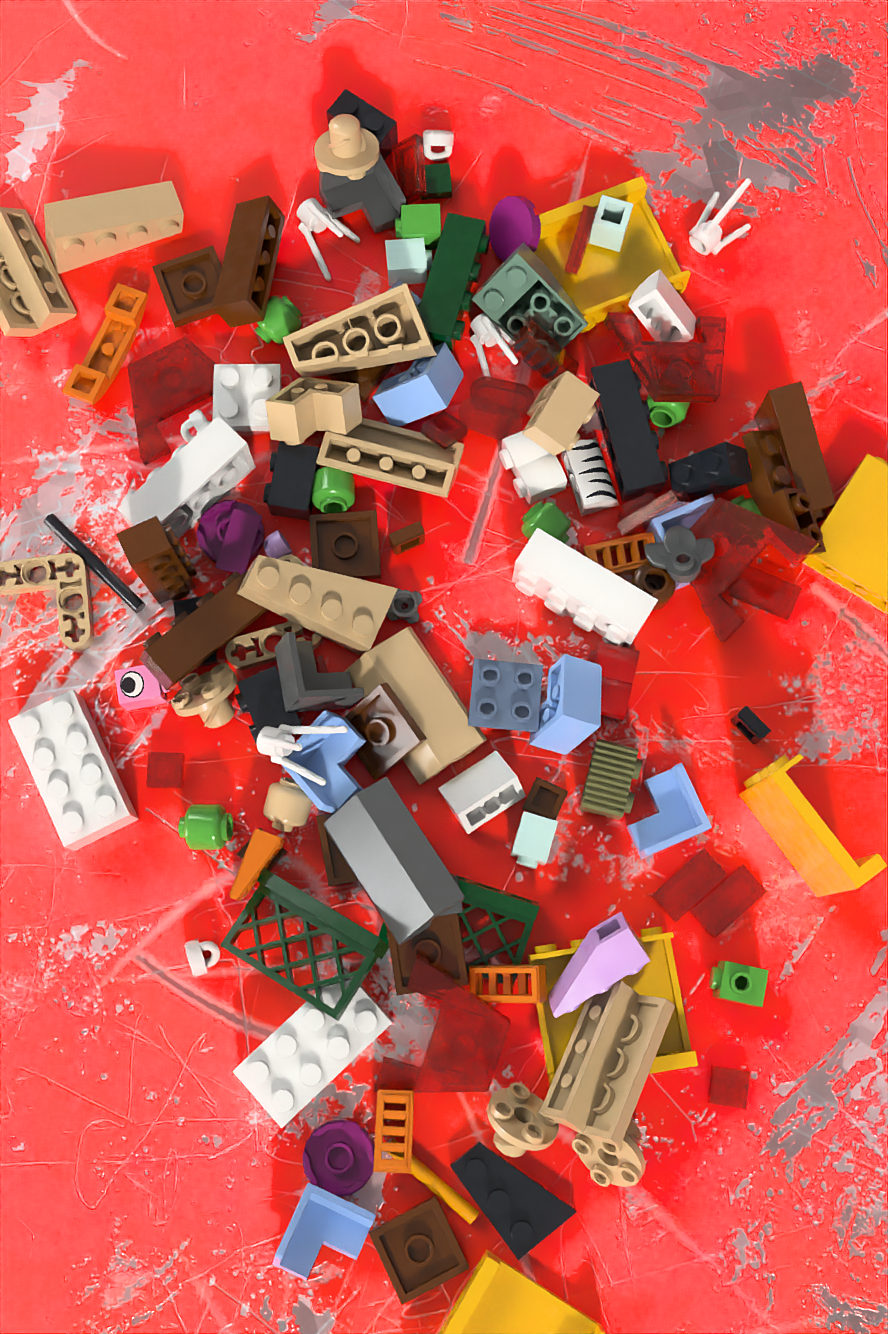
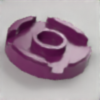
[489,196,541,261]
[197,500,265,563]
[302,1118,375,1197]

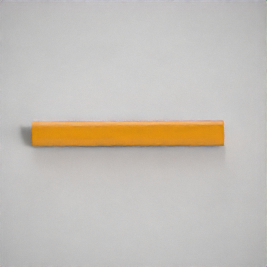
[387,1138,479,1224]

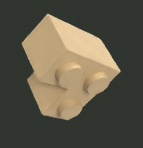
[522,370,600,456]
[265,377,362,445]

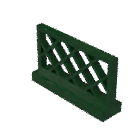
[220,868,389,1021]
[378,873,540,986]

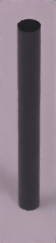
[44,513,146,613]

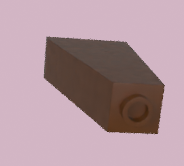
[754,381,836,523]

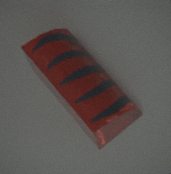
[508,319,579,383]

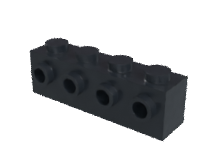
[587,359,668,502]

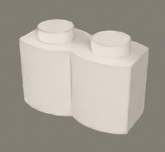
[499,431,567,504]

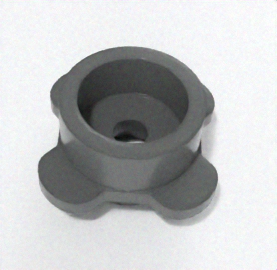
[386,588,423,624]

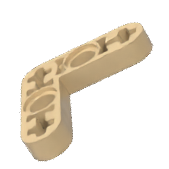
[0,553,94,651]
[225,554,324,670]

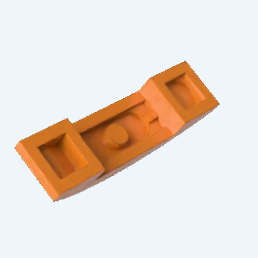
[62,283,148,405]

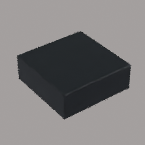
[731,706,771,744]

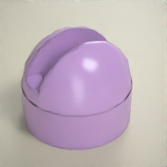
[263,530,292,559]

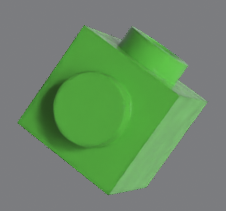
[395,203,442,250]
[709,961,769,1007]

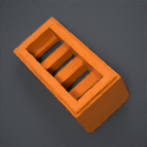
[584,532,655,576]
[229,829,285,901]
[469,964,547,1003]
[373,1090,414,1174]

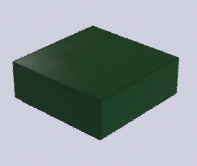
[418,163,452,200]

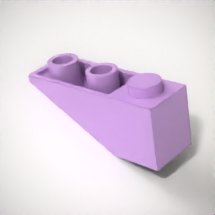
[548,911,650,1018]

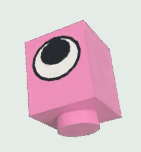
[114,665,171,711]

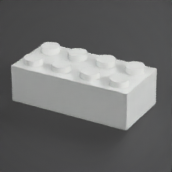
[117,416,256,539]
[512,527,658,648]
[8,689,139,851]
[232,967,394,1128]

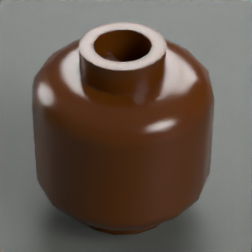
[630,563,676,611]

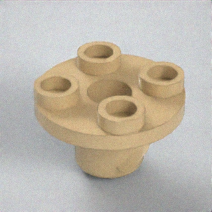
[314,114,380,180]
[171,663,238,728]
[487,1082,559,1157]
[572,1120,646,1187]

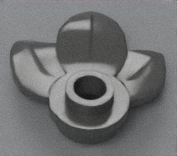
[644,525,715,583]

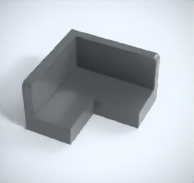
[319,154,406,234]
[274,632,364,712]

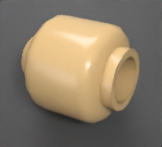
[263,777,312,832]

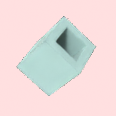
[589,195,633,252]
[385,237,433,286]
[510,811,558,869]

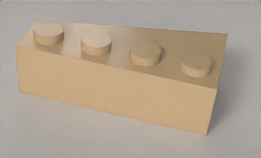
[44,180,184,274]
[283,283,437,378]
[237,555,398,655]

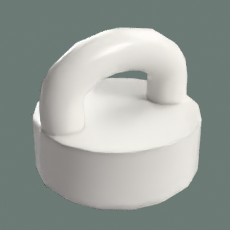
[422,130,454,161]
[180,409,208,443]
[184,938,220,977]

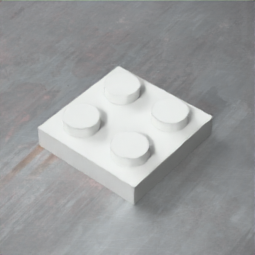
[212,364,282,431]

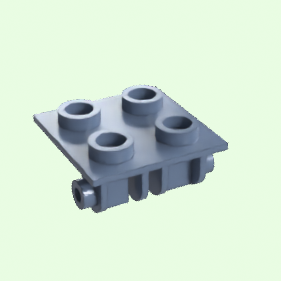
[468,659,543,732]

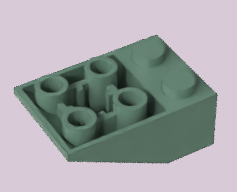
[472,242,588,369]

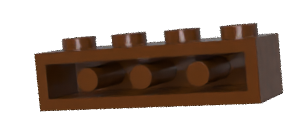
[213,195,286,328]
[116,516,197,604]
[139,570,268,691]

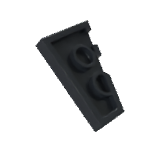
[450,1141,577,1260]

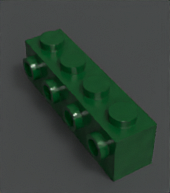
[419,213,490,352]

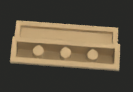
[0,207,77,337]
[316,418,464,498]
[344,626,487,785]
[539,980,675,1146]

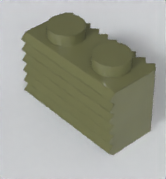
[579,739,643,820]

